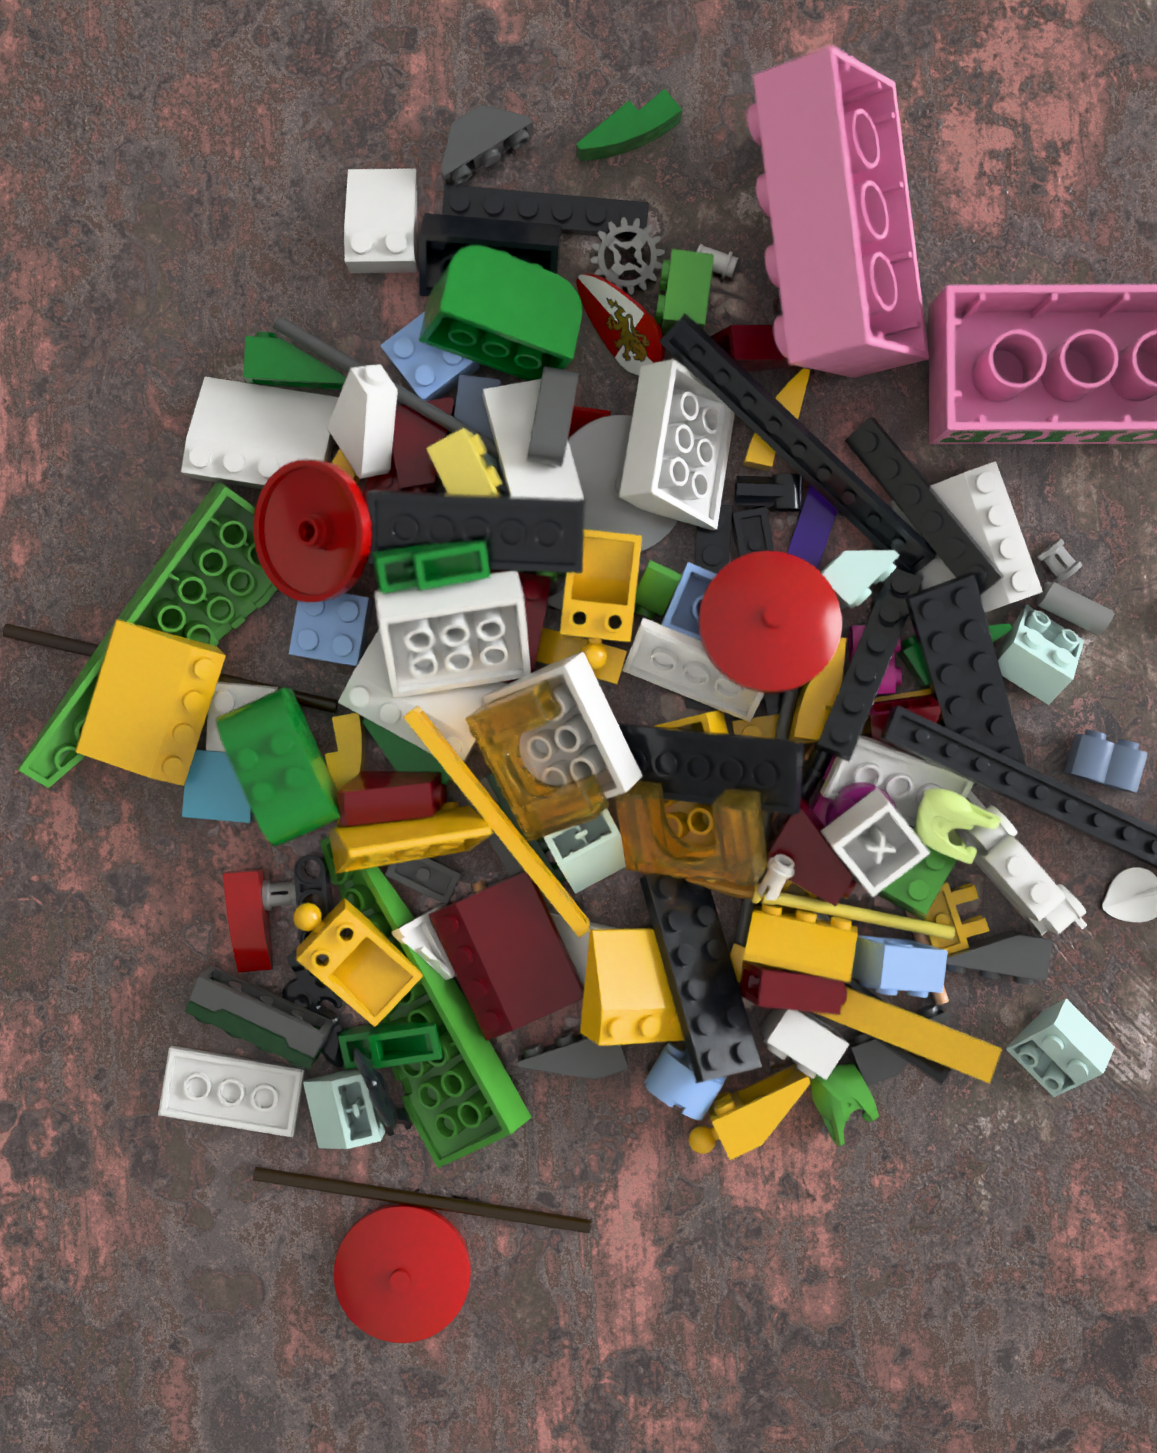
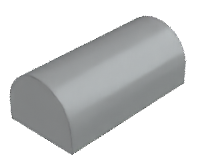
[1036,581,1115,636]

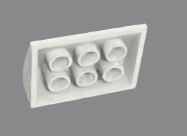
[619,359,735,530]
[181,377,339,489]
[890,461,1043,612]
[375,570,531,698]
[338,628,507,763]
[482,652,642,820]

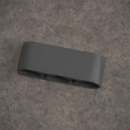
[527,366,579,467]

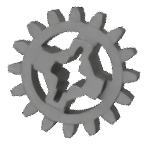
[590,217,665,295]

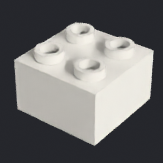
[821,787,930,897]
[759,1008,849,1080]

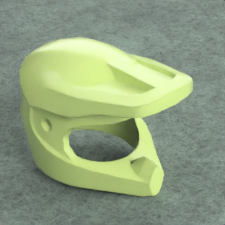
[914,788,1001,864]

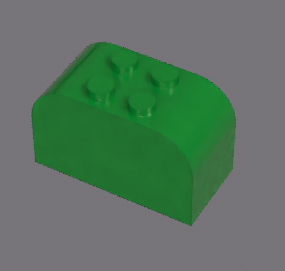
[419,245,582,381]
[216,688,341,847]

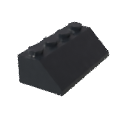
[419,213,562,296]

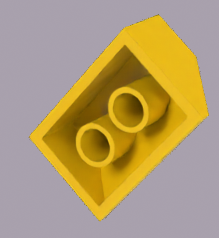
[743,904,858,982]

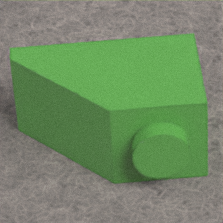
[634,560,682,620]

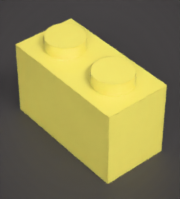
[426,428,503,496]

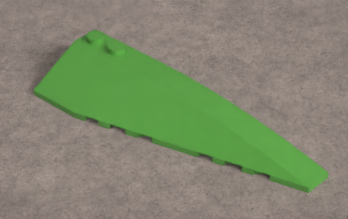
[17,481,278,788]
[320,836,532,1168]

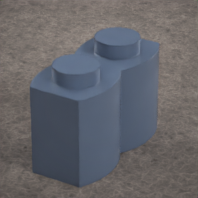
[1063,729,1148,793]

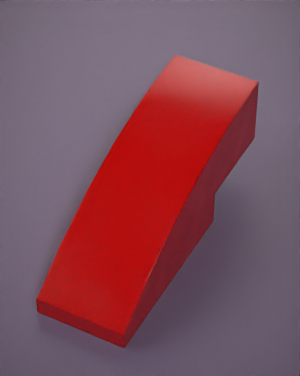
[223,869,273,972]

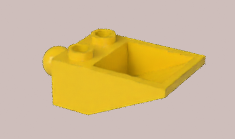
[560,529,642,670]
[293,898,423,1027]
[688,1063,810,1160]

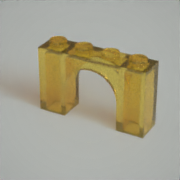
[465,680,610,842]
[615,781,768,886]

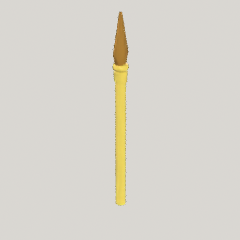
[686,877,955,940]

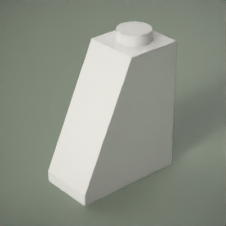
[327,364,397,479]

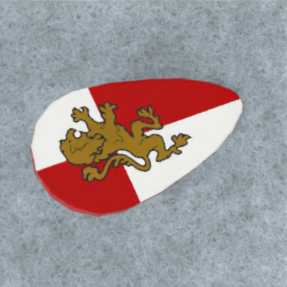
[576,273,665,375]

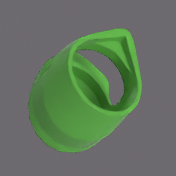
[810,1063,879,1146]

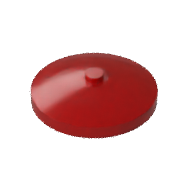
[253,459,371,602]
[698,551,842,693]
[333,1203,471,1343]

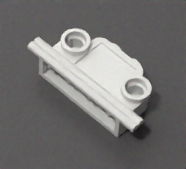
[956,790,1087,936]

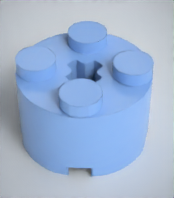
[644,1042,727,1120]

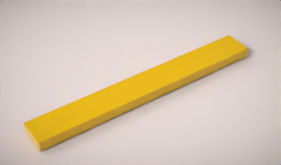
[403,706,590,938]
[730,943,1002,1083]

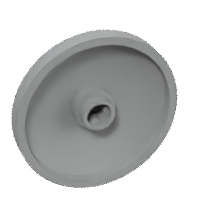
[568,415,678,551]

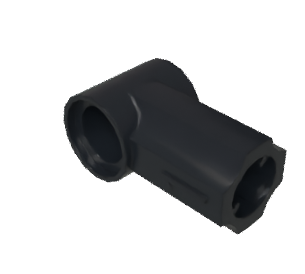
[734,473,803,512]

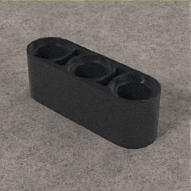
[294,852,333,944]

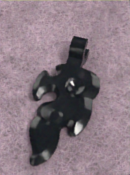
[282,950,344,1067]
[354,1048,411,1136]

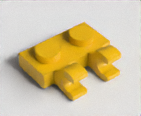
[924,881,990,955]

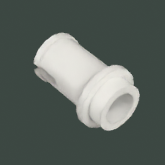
[697,244,739,279]
[757,854,795,900]

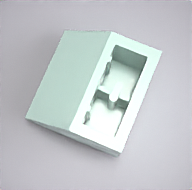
[820,550,899,610]
[996,604,1084,705]
[542,801,635,894]
[1006,999,1115,1097]
[303,1068,386,1149]

